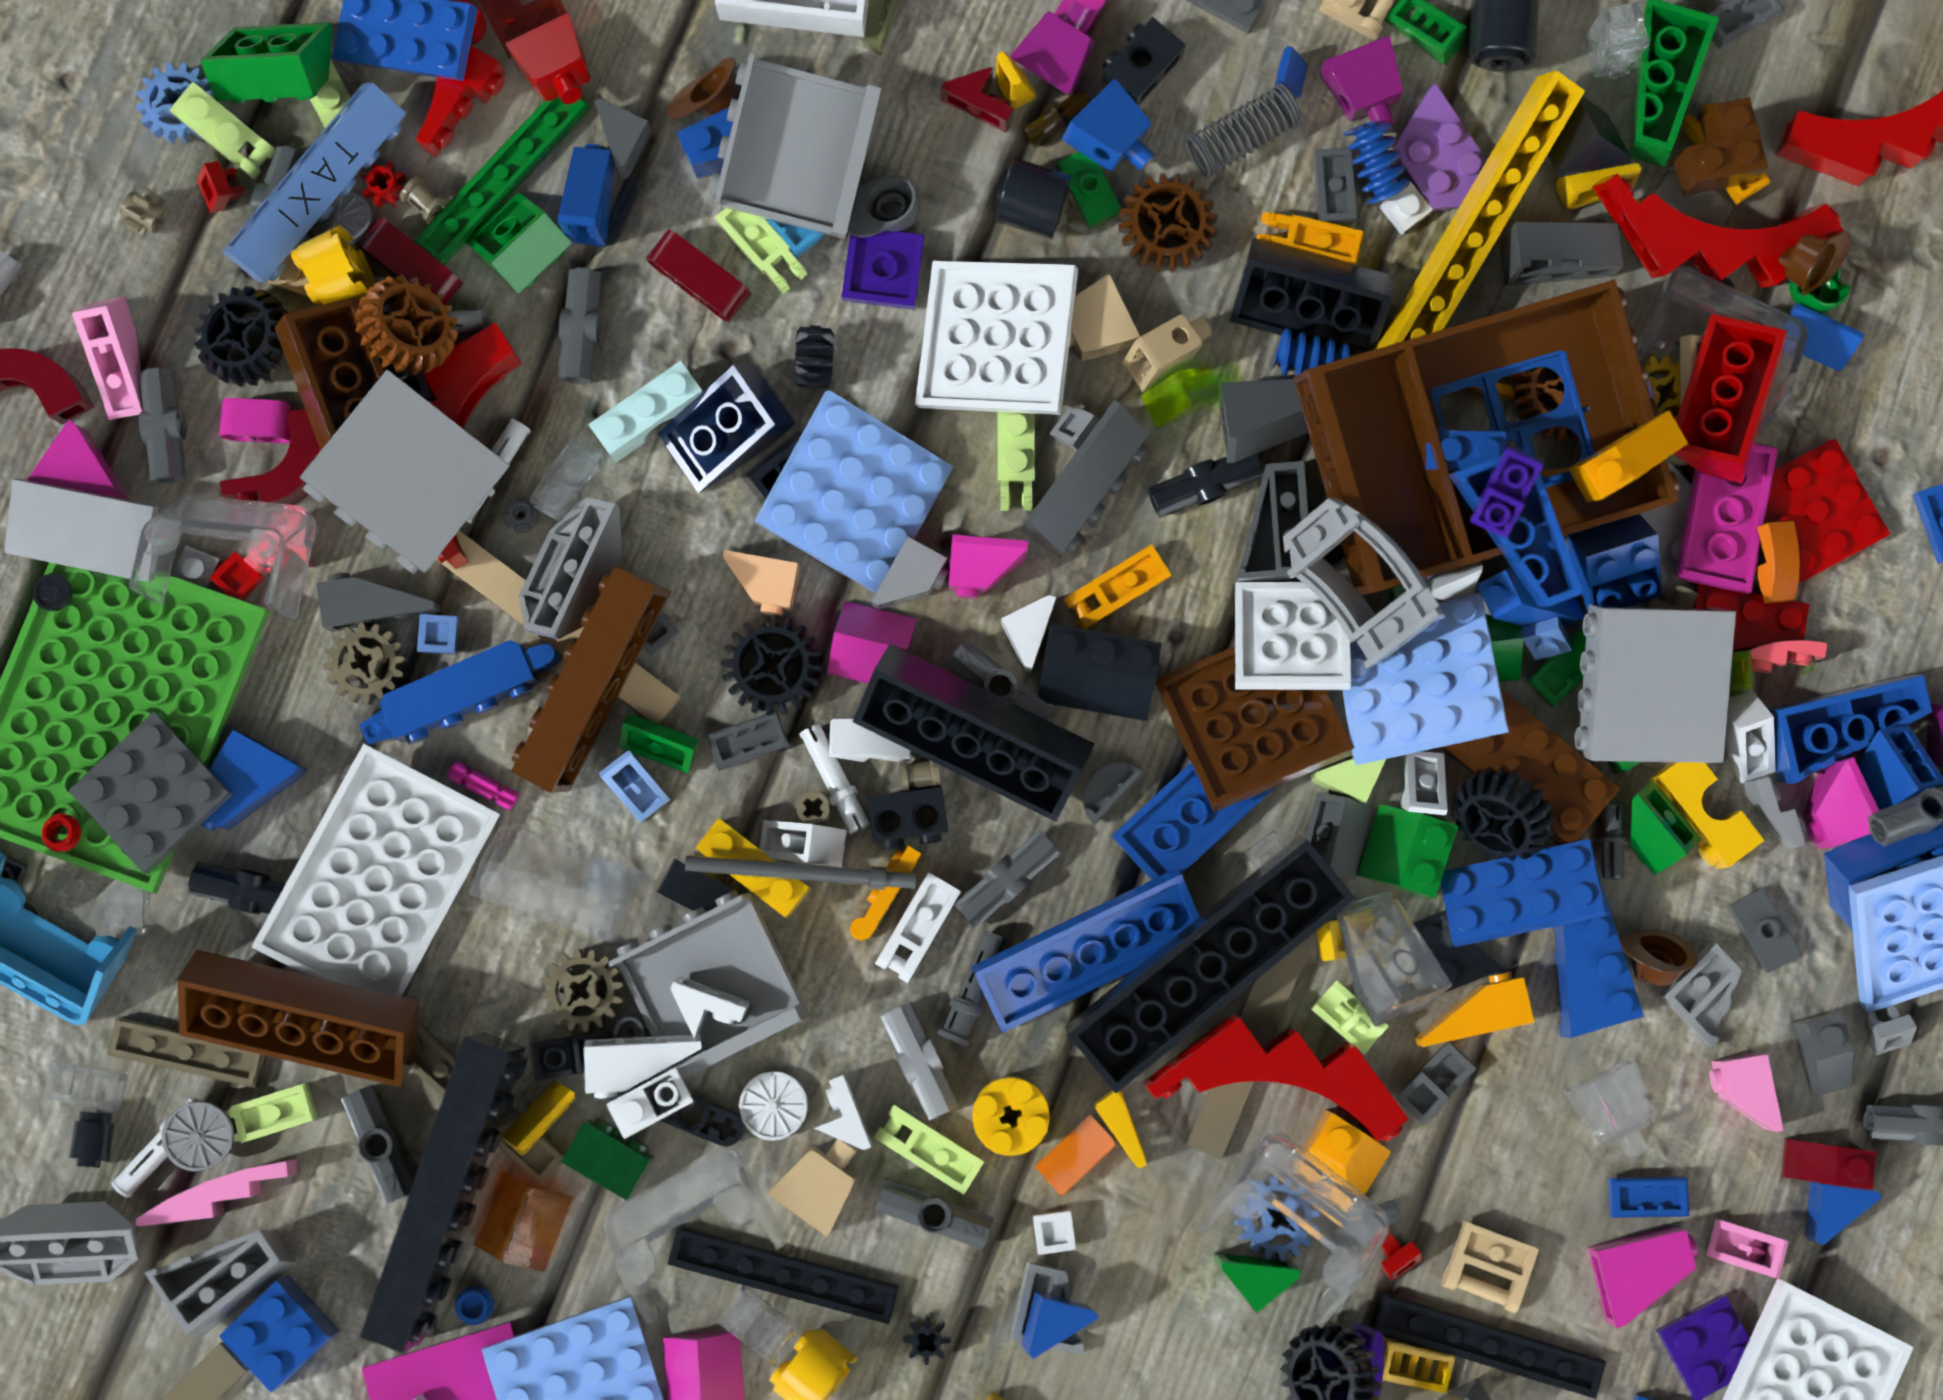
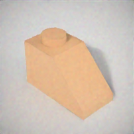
[723,550,800,616]

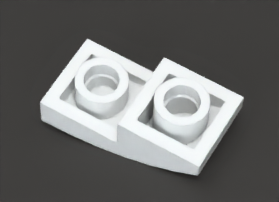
[829,719,910,762]

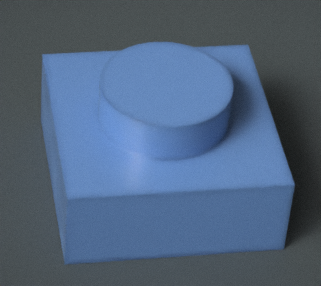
[417,614,460,655]
[1521,617,1572,661]

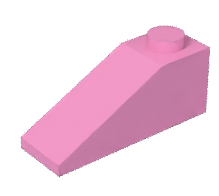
[72,296,143,420]

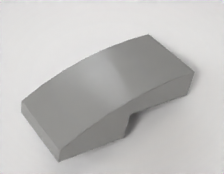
[1743,776,1807,849]

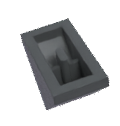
[594,98,652,180]

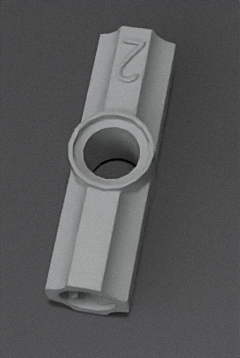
[880,1002,959,1120]

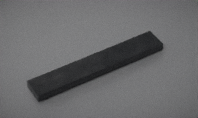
[667,1226,899,1324]
[1372,1292,1606,1399]

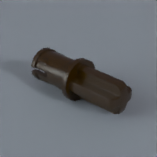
[1022,89,1091,148]

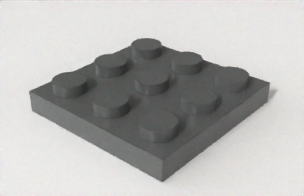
[68,712,233,874]

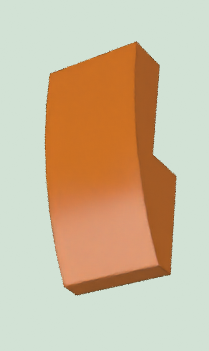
[1756,521,1800,603]

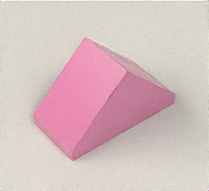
[1706,1219,1789,1279]

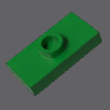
[1056,151,1121,229]
[1525,628,1586,708]

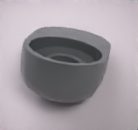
[847,175,921,238]

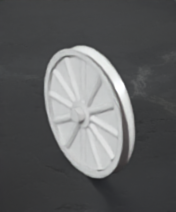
[739,1071,808,1141]

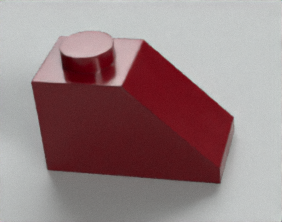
[1781,1138,1876,1191]

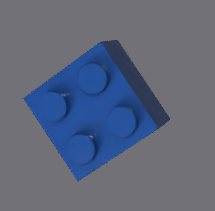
[219,1275,340,1393]

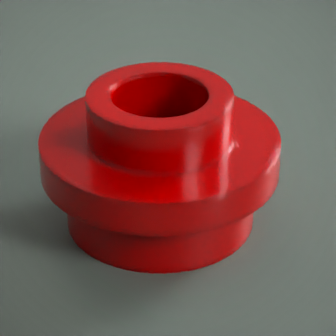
[42,814,82,852]

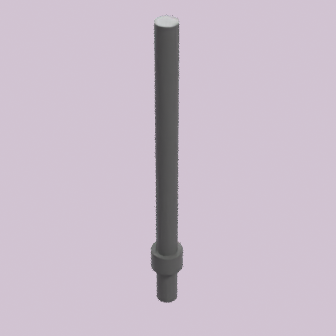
[685,855,916,890]

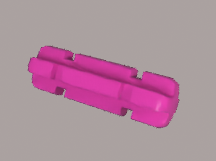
[447,761,519,810]

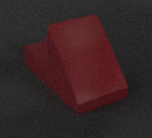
[941,67,1013,133]

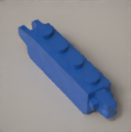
[359,640,561,746]

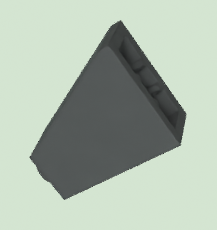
[1219,379,1308,463]

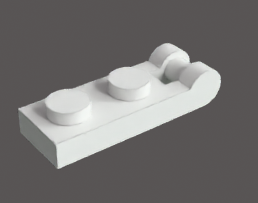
[875,872,961,983]

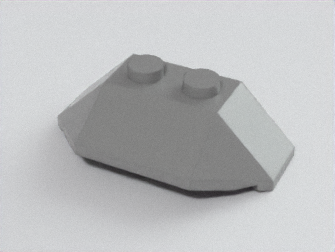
[519,497,622,639]
[0,1201,140,1285]

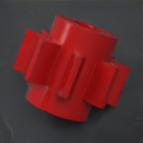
[360,161,407,209]

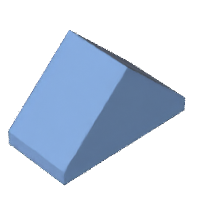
[598,750,670,823]

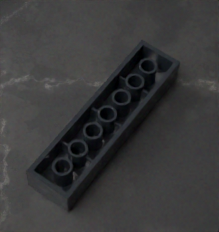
[1065,834,1356,1093]
[359,1032,527,1353]

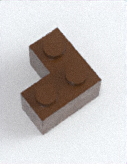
[1674,97,1768,197]

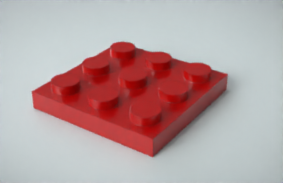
[1764,438,1891,584]

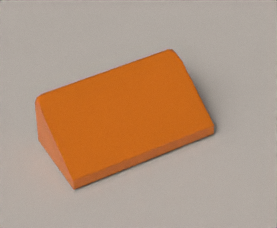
[1035,1114,1117,1196]

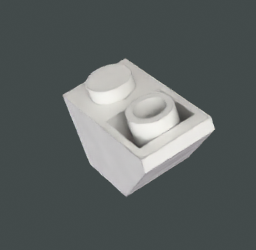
[606,1067,694,1139]

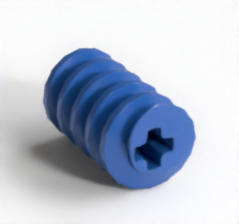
[1343,120,1410,204]
[1271,328,1353,376]

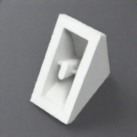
[1001,595,1056,672]

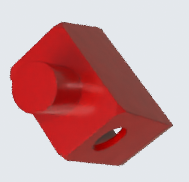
[505,13,591,104]

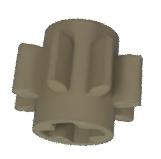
[120,187,168,237]

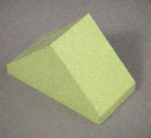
[1310,759,1386,803]

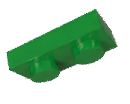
[618,713,699,774]

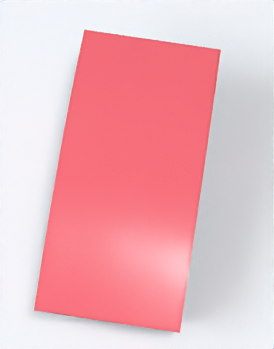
[1737,640,1828,673]

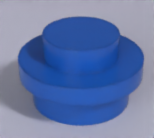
[455,1285,494,1325]

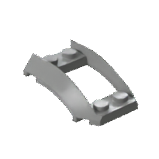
[1283,497,1446,669]

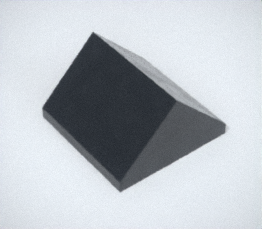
[1547,96,1632,177]

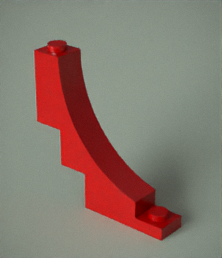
[1592,173,1844,288]
[1141,1014,1409,1142]

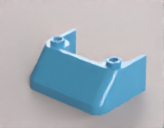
[0,852,137,1025]

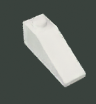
[584,1034,701,1098]

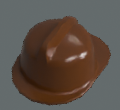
[667,57,742,119]
[1779,231,1851,296]
[1619,930,1698,986]

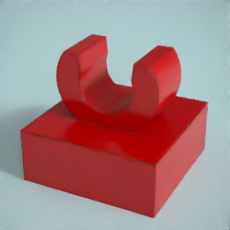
[196,161,244,213]
[1379,1233,1422,1282]

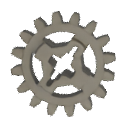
[323,622,408,705]
[540,949,625,1032]

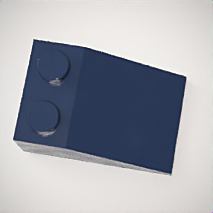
[658,364,796,493]

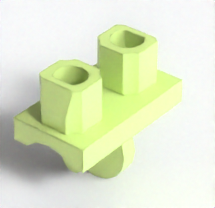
[1311,980,1389,1055]

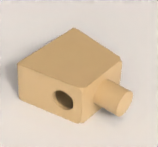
[1069,274,1140,361]
[1122,314,1212,393]
[768,1139,857,1237]

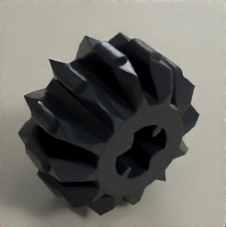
[794,325,834,389]

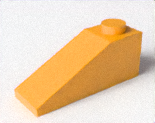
[1568,410,1688,502]
[1414,971,1535,1047]

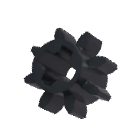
[903,1314,951,1365]

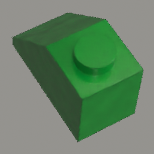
[1630,780,1702,876]

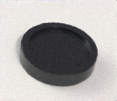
[33,573,73,612]

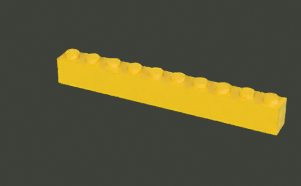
[1374,70,1585,350]

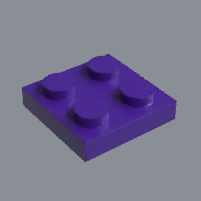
[841,230,924,310]
[1655,1294,1750,1400]

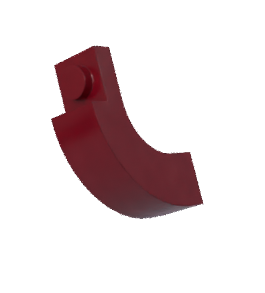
[0,348,95,425]
[220,409,321,511]

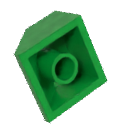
[465,192,571,294]
[1356,804,1458,899]

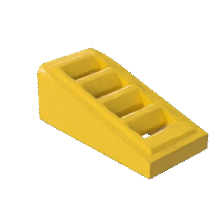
[995,51,1036,111]
[1555,163,1642,210]
[1093,1090,1147,1169]
[1382,1337,1456,1394]

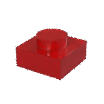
[209,551,265,601]

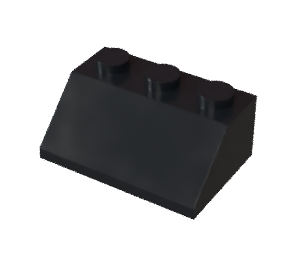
[1037,624,1162,721]

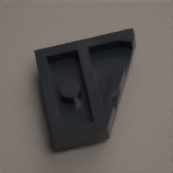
[1402,912,1501,997]

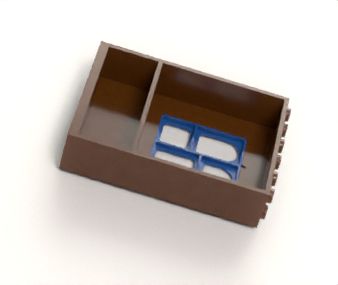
[1293,279,1679,594]

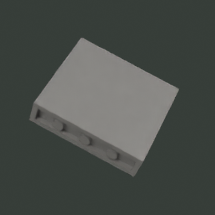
[709,53,882,239]
[300,370,510,574]
[1574,604,1736,763]
[608,890,810,1079]

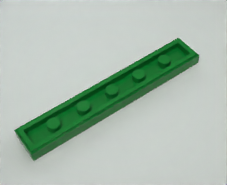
[413,97,591,266]

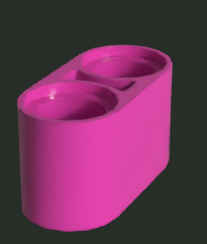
[219,398,293,444]

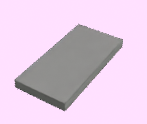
[4,479,159,581]

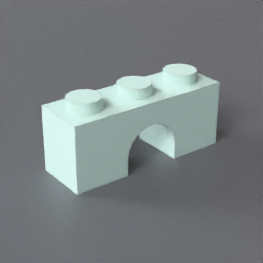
[588,361,703,463]

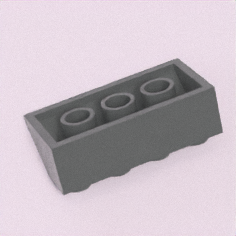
[1024,400,1149,559]

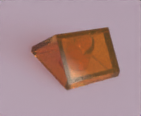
[474,1171,573,1272]

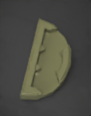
[860,0,902,56]

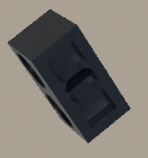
[867,787,949,850]

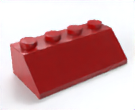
[1674,314,1787,483]

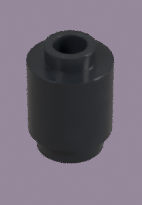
[69,1111,115,1168]

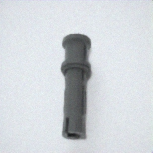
[937,930,1007,1047]

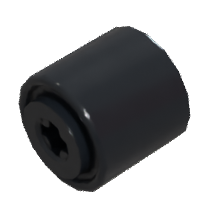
[1469,0,1539,72]
[994,158,1072,239]

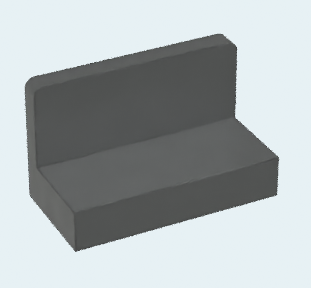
[1306,792,1372,879]

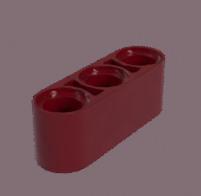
[358,217,464,305]
[645,229,752,323]

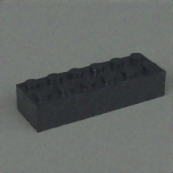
[853,644,1095,822]

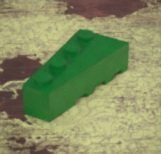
[1629,0,1719,168]

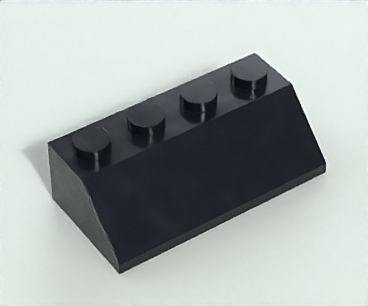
[1229,238,1395,355]

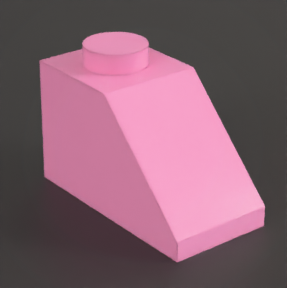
[1709,1053,1784,1132]

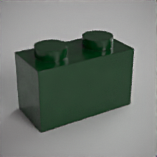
[561,1117,655,1201]

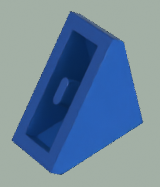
[1805,1182,1882,1245]
[1021,1291,1099,1359]

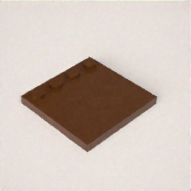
[1155,646,1354,812]

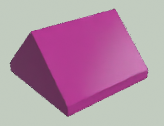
[827,601,917,684]
[663,1330,745,1400]

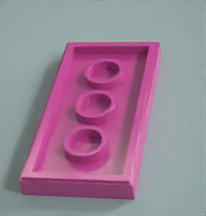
[1675,443,1778,594]
[361,1321,516,1400]

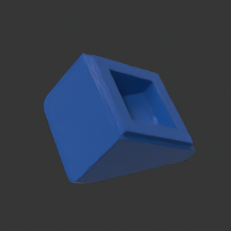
[1274,46,1307,98]

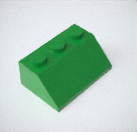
[200,22,332,104]

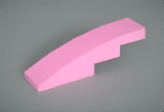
[135,1158,298,1227]

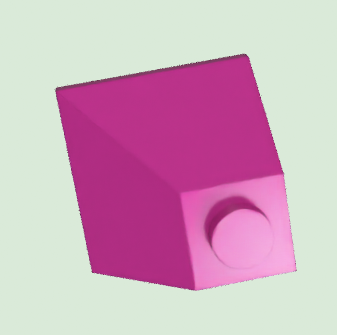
[949,535,1028,599]
[1803,757,1879,849]

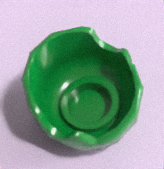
[1789,268,1851,314]

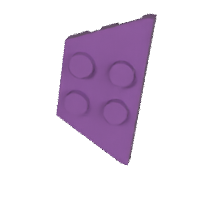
[1392,83,1487,213]

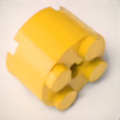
[291,225,376,304]
[972,1076,1050,1156]
[770,1327,858,1400]

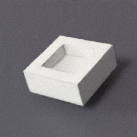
[1379,182,1433,235]
[1033,1210,1076,1255]

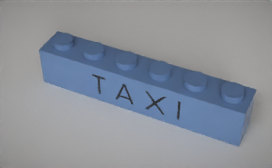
[222,82,407,283]

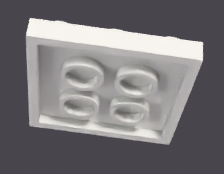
[1235,582,1351,690]

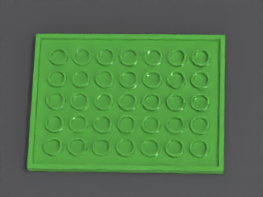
[0,562,270,894]

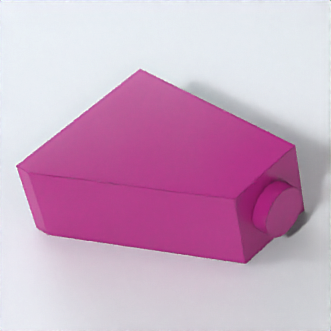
[27,419,130,500]
[1587,1226,1698,1328]

